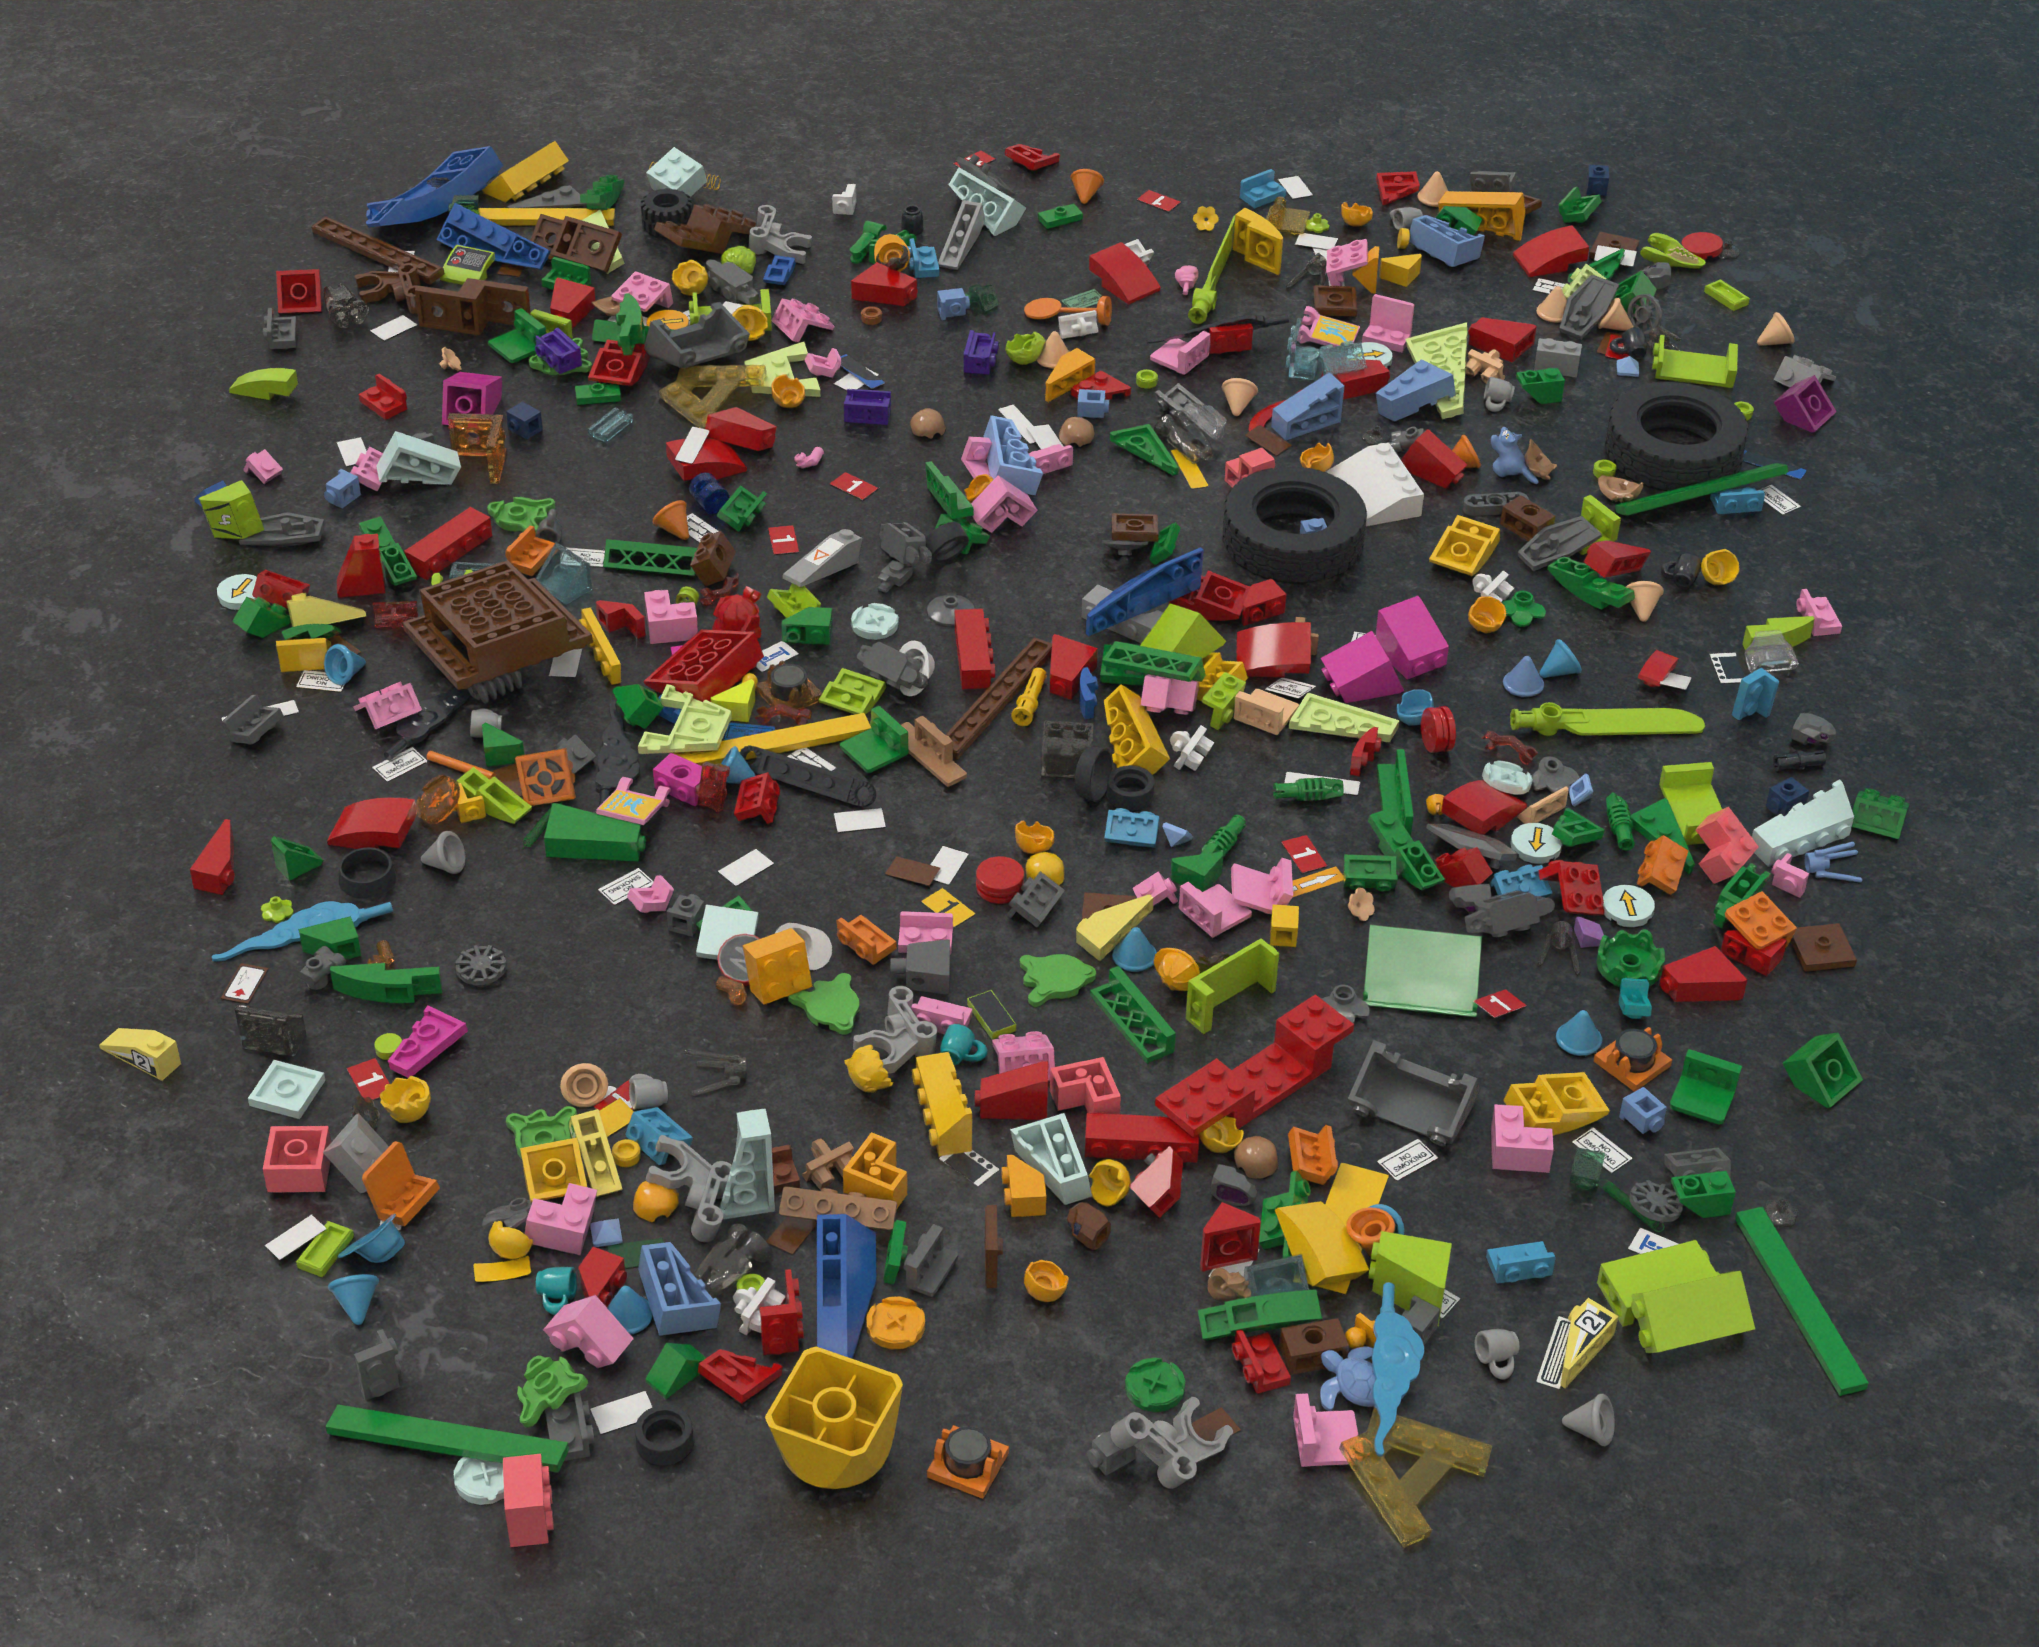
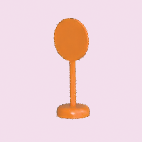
[1024,296,1112,326]

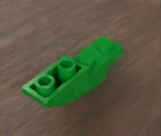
[580,175,624,210]
[616,293,645,355]
[359,516,417,586]
[1548,557,1635,610]
[1368,808,1445,890]
[330,963,442,1003]
[1198,1290,1323,1341]

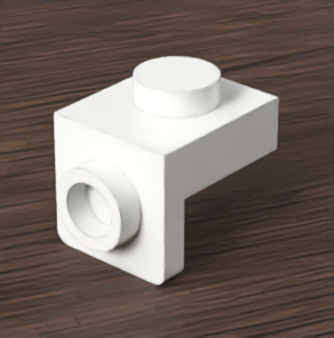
[1125,239,1154,266]

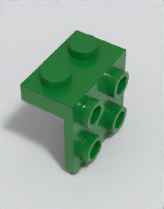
[1670,1049,1742,1124]

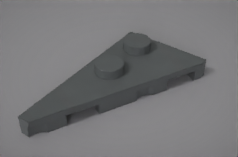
[507,185,587,208]

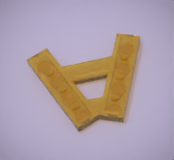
[659,365,767,429]
[1339,1407,1492,1548]

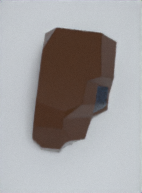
[1067,1202,1111,1250]

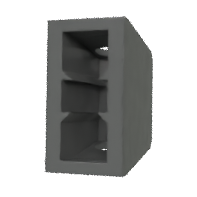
[890,939,950,994]

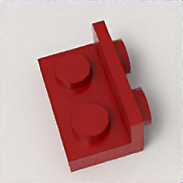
[359,374,407,420]
[252,570,310,608]
[734,772,780,824]
[1232,1330,1291,1394]

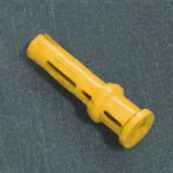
[1011,668,1047,726]

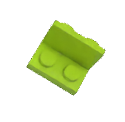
[1579,495,1621,555]

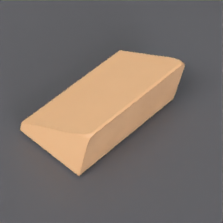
[1517,787,1569,824]

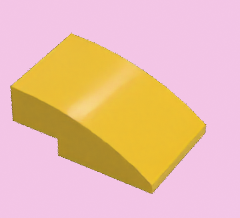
[1233,208,1283,275]
[1429,515,1500,576]
[1197,652,1248,701]
[1504,1072,1610,1136]
[1275,1201,1369,1286]

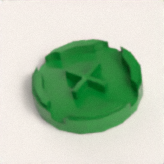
[1125,1358,1185,1412]

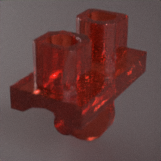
[373,601,418,628]
[695,762,730,812]

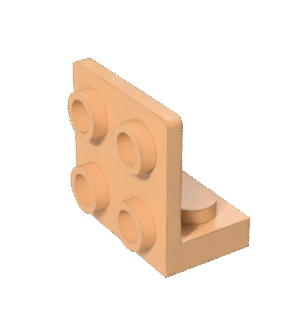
[1234,689,1299,735]

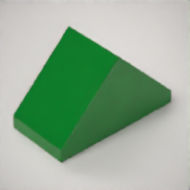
[482,722,525,766]
[271,836,324,881]
[1170,852,1223,892]
[646,1343,706,1399]

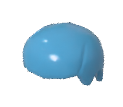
[1397,690,1434,726]

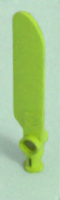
[1188,215,1235,324]
[1510,702,1705,736]

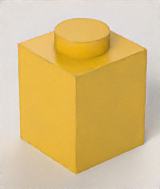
[1270,904,1299,947]

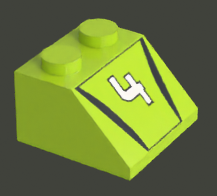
[199,480,264,539]

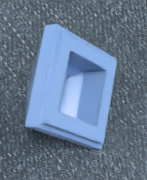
[1617,356,1639,377]
[1569,774,1593,807]
[1162,823,1193,847]
[590,1219,623,1247]

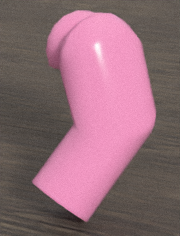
[794,447,824,469]

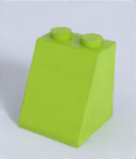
[1140,604,1226,659]
[1368,1231,1452,1326]

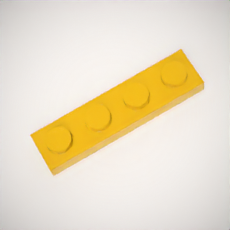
[579,607,621,685]

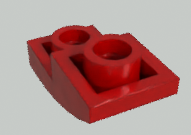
[1638,650,1679,687]
[1350,727,1382,776]

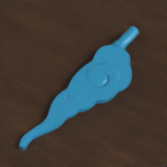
[212,901,393,961]
[1372,1283,1424,1457]

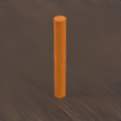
[427,751,496,780]

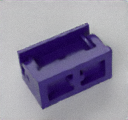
[535,328,582,374]
[964,330,999,375]
[844,389,891,425]

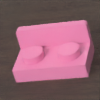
[1028,444,1073,474]
[350,447,383,491]
[1796,589,1842,636]
[898,911,953,955]
[911,996,972,1034]

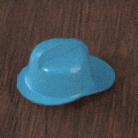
[338,1214,405,1263]

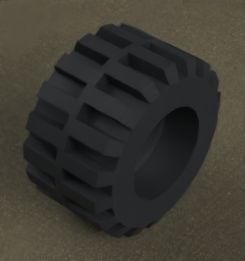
[641,189,692,237]

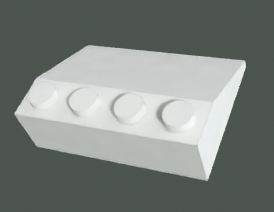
[1326,443,1424,526]

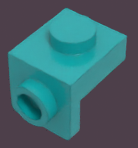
[1619,978,1652,1019]

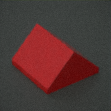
[276,269,323,314]
[1200,1202,1261,1272]

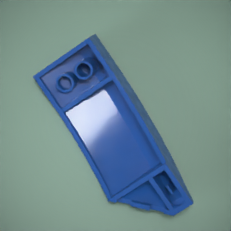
[366,146,503,228]

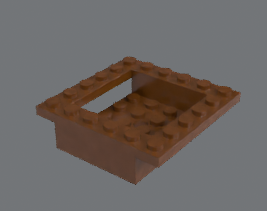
[402,560,593,690]

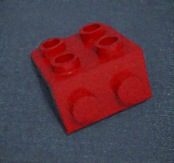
[1209,323,1253,354]
[1538,860,1605,916]
[760,1269,804,1355]

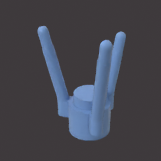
[1805,842,1862,882]

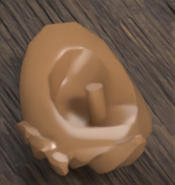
[592,297,620,316]
[1524,439,1557,480]
[1598,475,1643,503]
[1208,1268,1252,1301]

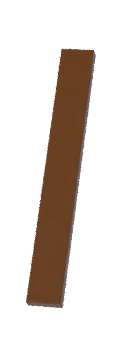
[311,216,445,285]
[946,637,1052,760]

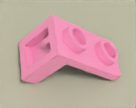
[961,437,992,478]

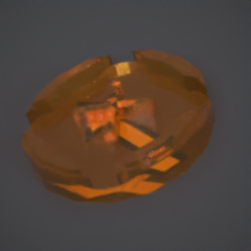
[416,775,460,824]

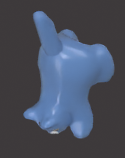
[1491,427,1538,484]

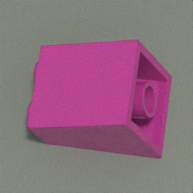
[442,372,502,429]
[1376,596,1449,679]
[1321,631,1404,703]

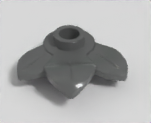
[1532,756,1580,793]
[1321,985,1370,1024]
[482,1198,532,1229]

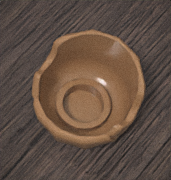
[910,408,946,439]
[1059,417,1095,447]
[1234,1136,1278,1178]

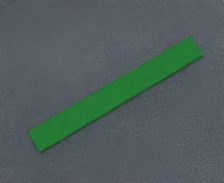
[1615,463,1788,516]
[1735,1207,1869,1396]
[326,1405,569,1473]

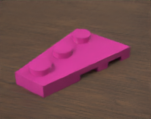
[388,1006,468,1078]

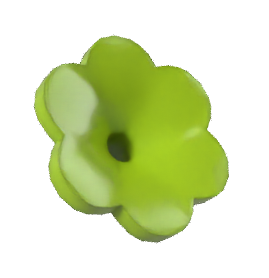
[1304,213,1329,233]
[261,896,294,923]

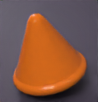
[1070,169,1104,204]
[1452,435,1481,469]
[653,500,689,540]
[1346,1207,1395,1256]

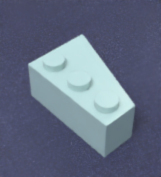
[376,431,461,485]
[1010,1113,1092,1205]

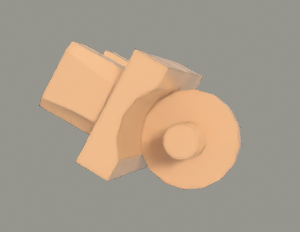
[1466,349,1505,384]

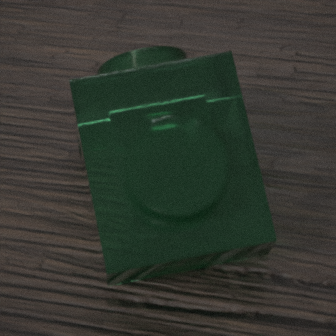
[449,195,480,215]
[965,284,999,312]
[1570,1147,1605,1190]

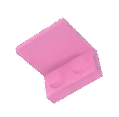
[1326,239,1368,286]
[612,271,673,312]
[1362,294,1414,353]
[771,298,835,342]
[1150,331,1210,375]
[353,681,422,729]
[1231,858,1293,914]
[1179,882,1252,938]
[992,1031,1055,1080]
[1293,1394,1362,1467]

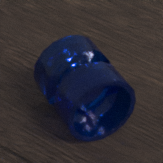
[689,473,730,514]

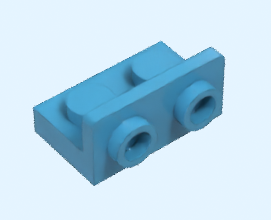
[1240,169,1286,208]
[907,238,939,278]
[1710,487,1765,514]
[1732,668,1779,720]
[1104,808,1160,848]
[1489,864,1552,898]
[625,1107,693,1165]
[1486,1241,1556,1283]

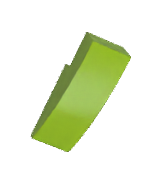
[229,368,298,400]
[1743,616,1815,656]
[456,767,532,824]

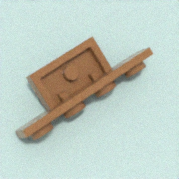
[901,716,967,787]
[779,1187,897,1231]

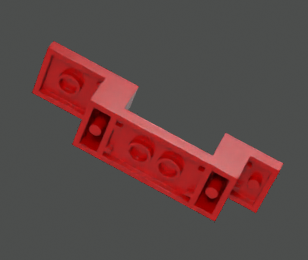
[1155,994,1354,1138]

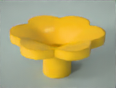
[1193,206,1219,231]

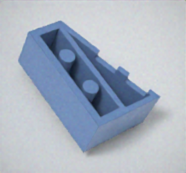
[1409,215,1485,267]
[1376,359,1456,421]
[1271,372,1344,440]
[638,1242,721,1336]

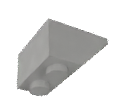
[1534,338,1582,377]
[323,1113,389,1194]

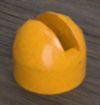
[1426,794,1444,816]

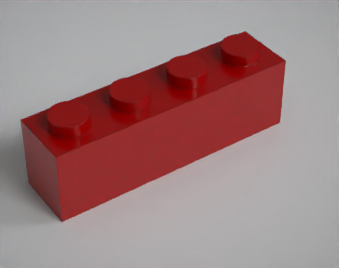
[404,507,492,580]
[954,609,995,689]
[1085,1113,1199,1163]

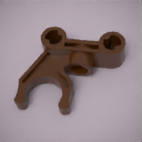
[355,263,421,314]

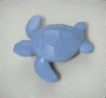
[1320,1347,1404,1419]

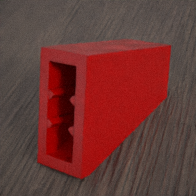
[851,262,918,306]
[550,278,596,329]
[1468,317,1537,362]
[1322,358,1390,400]
[705,407,777,451]
[1401,429,1467,488]
[337,534,385,598]
[1050,634,1098,700]
[1659,946,1747,1002]
[975,1061,1048,1120]

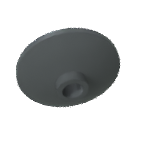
[1102,540,1148,555]
[927,595,974,626]

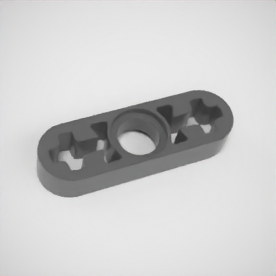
[1463,492,1529,516]

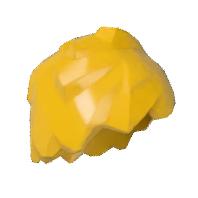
[672,260,708,296]
[732,305,768,341]
[845,1045,893,1092]
[380,1076,431,1123]

